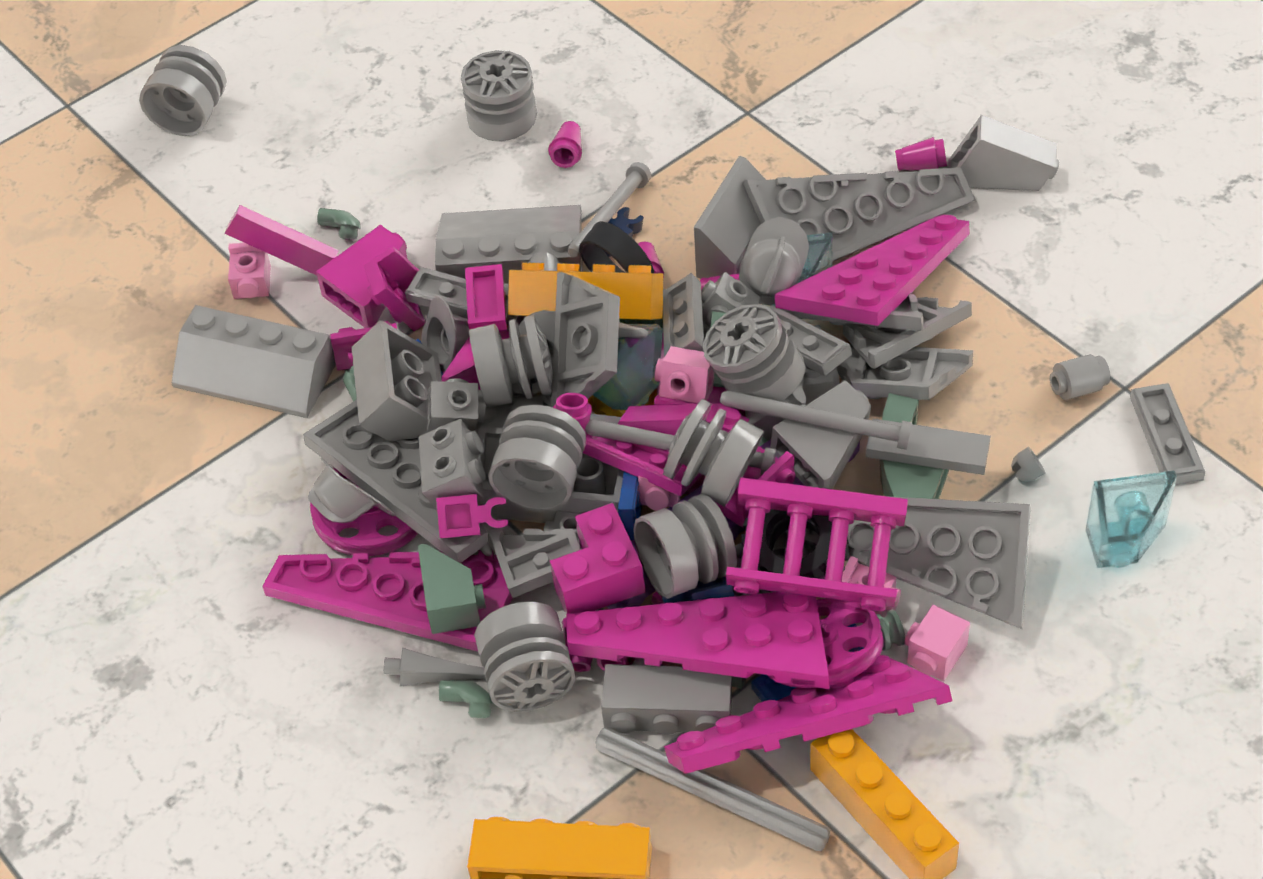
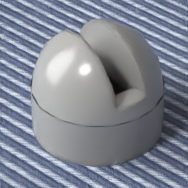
[1011,447,1046,482]

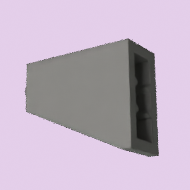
[948,115,1059,191]
[770,380,871,489]

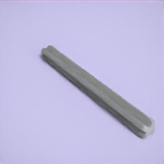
[595,727,830,851]

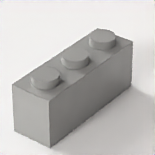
[601,664,732,735]

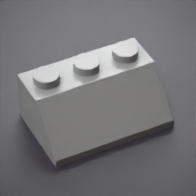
[694,156,766,279]
[352,320,442,441]

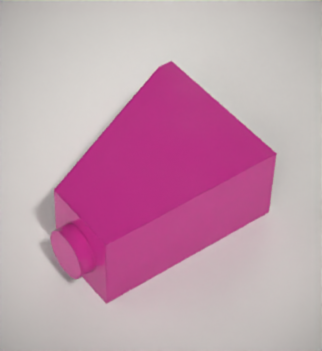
[316,225,407,328]

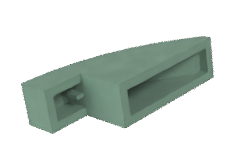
[879,393,949,499]

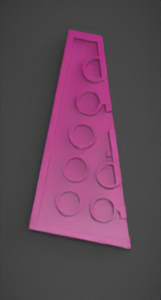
[775,215,970,326]
[262,550,513,652]
[566,592,830,689]
[664,655,953,774]

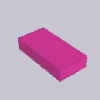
[465,264,507,330]

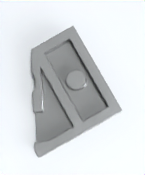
[489,529,581,598]

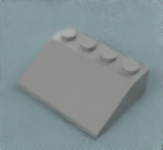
[435,205,583,284]

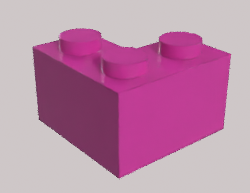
[550,503,646,614]

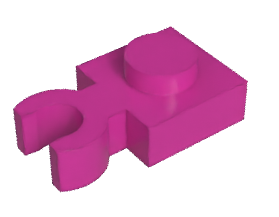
[436,494,508,538]

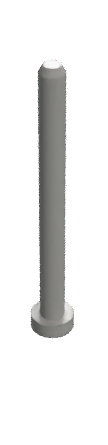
[568,162,651,257]
[720,391,912,450]
[585,419,776,475]

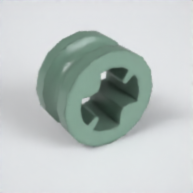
[876,609,905,651]

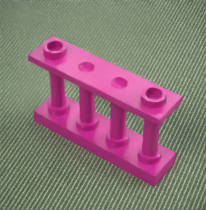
[726,477,908,611]

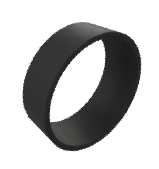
[579,221,654,273]

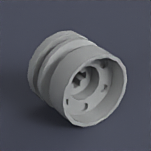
[139,45,227,136]
[461,50,537,141]
[702,304,805,402]
[469,315,553,408]
[663,399,765,507]
[488,405,586,511]
[634,494,737,599]
[474,602,576,711]

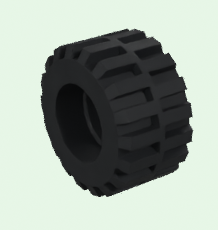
[741,509,849,592]

